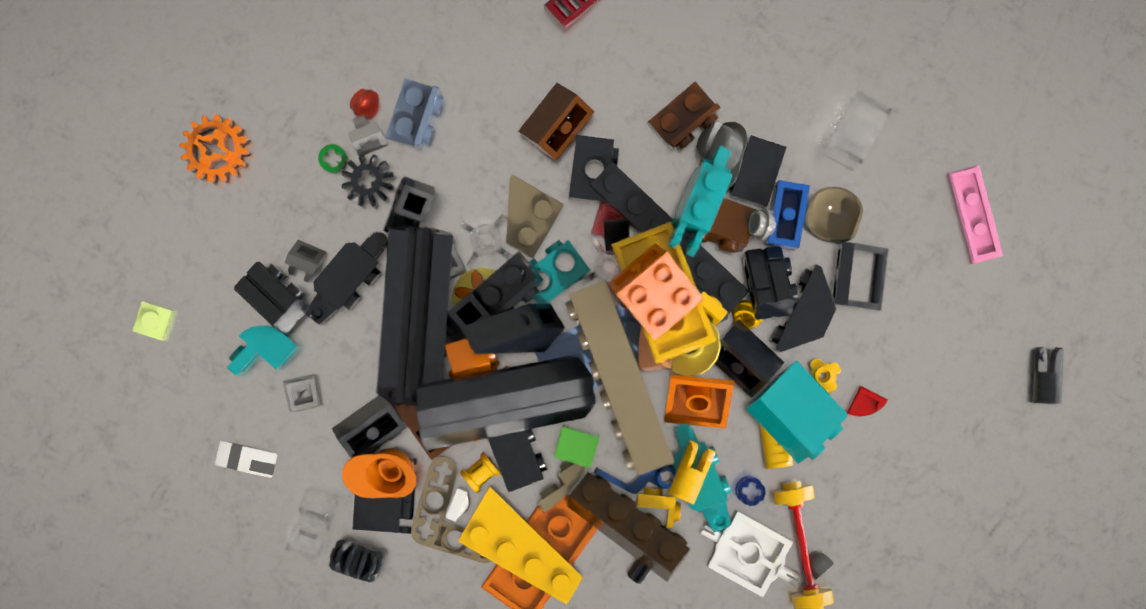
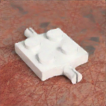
[700,511,800,597]

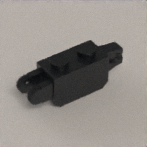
[305,231,388,325]

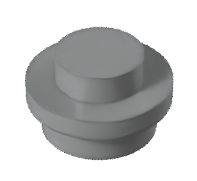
[748,208,776,240]

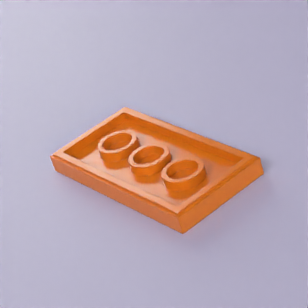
[481,484,597,609]

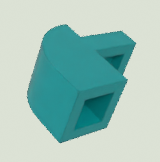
[227,326,301,376]

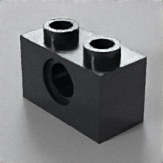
[569,135,619,204]

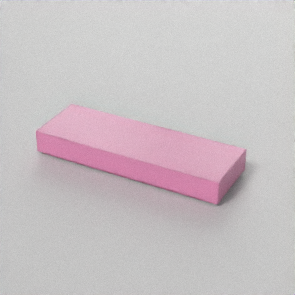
[947,165,1003,264]

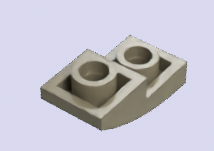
[536,461,586,513]

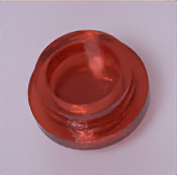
[350,88,379,117]

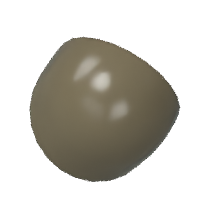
[805,187,863,243]

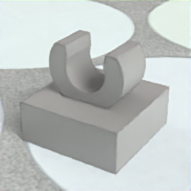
[348,114,387,156]

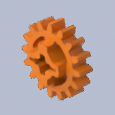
[179,114,249,183]

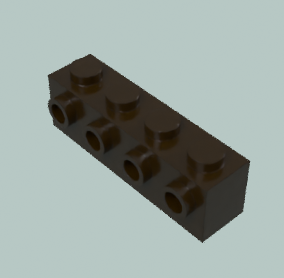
[567,472,691,582]

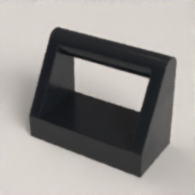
[832,241,889,311]

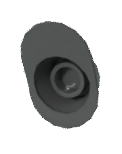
[697,122,748,190]

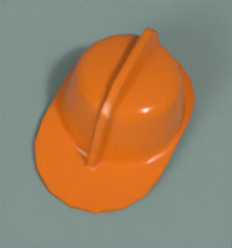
[342,448,416,498]

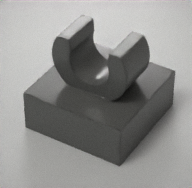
[285,240,326,282]

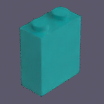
[746,360,848,464]

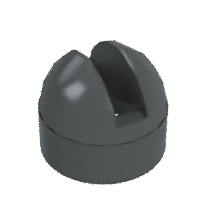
[809,553,834,580]

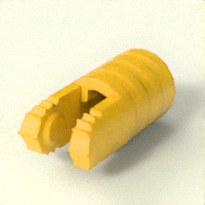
[759,423,793,469]
[668,440,715,505]

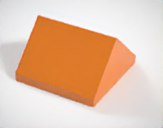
[664,374,734,429]

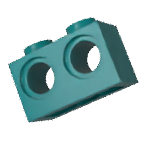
[529,239,591,304]

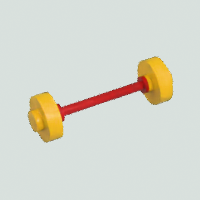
[772,481,834,609]

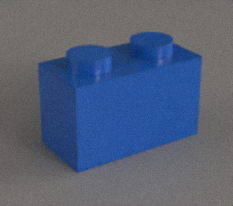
[765,180,810,250]

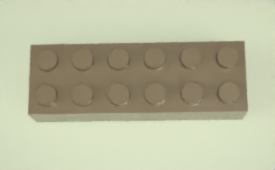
[565,280,674,476]

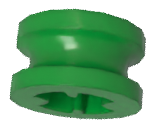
[318,144,347,173]

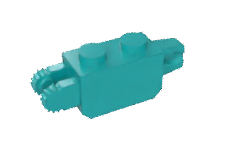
[668,146,733,257]
[673,423,732,532]

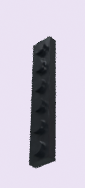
[589,162,750,314]

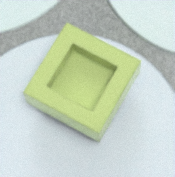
[132,301,174,341]

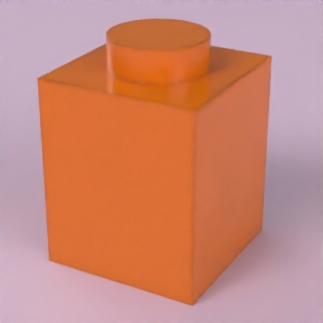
[445,339,496,378]

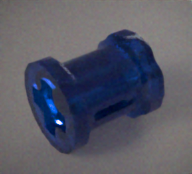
[735,476,766,506]

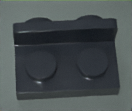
[471,251,544,316]

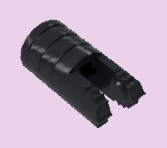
[1033,347,1064,404]

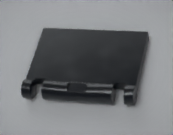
[352,458,417,534]

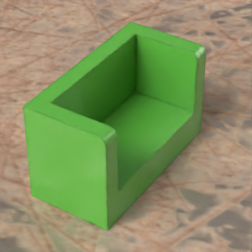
[554,425,600,467]

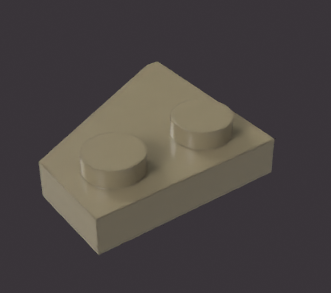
[506,174,564,259]

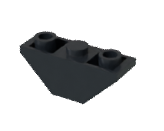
[771,264,837,352]

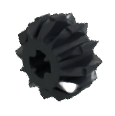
[341,154,394,207]
[329,539,383,582]

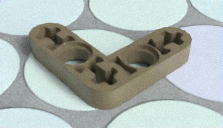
[411,456,492,563]

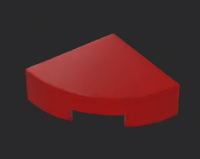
[846,385,888,417]

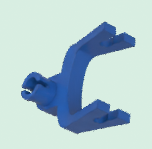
[593,464,676,494]

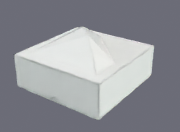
[445,486,469,522]

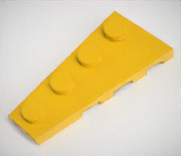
[458,486,583,605]

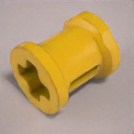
[460,452,501,493]

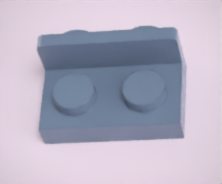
[385,78,444,150]

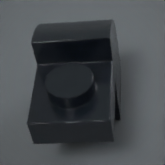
[383,176,435,233]
[444,292,491,358]

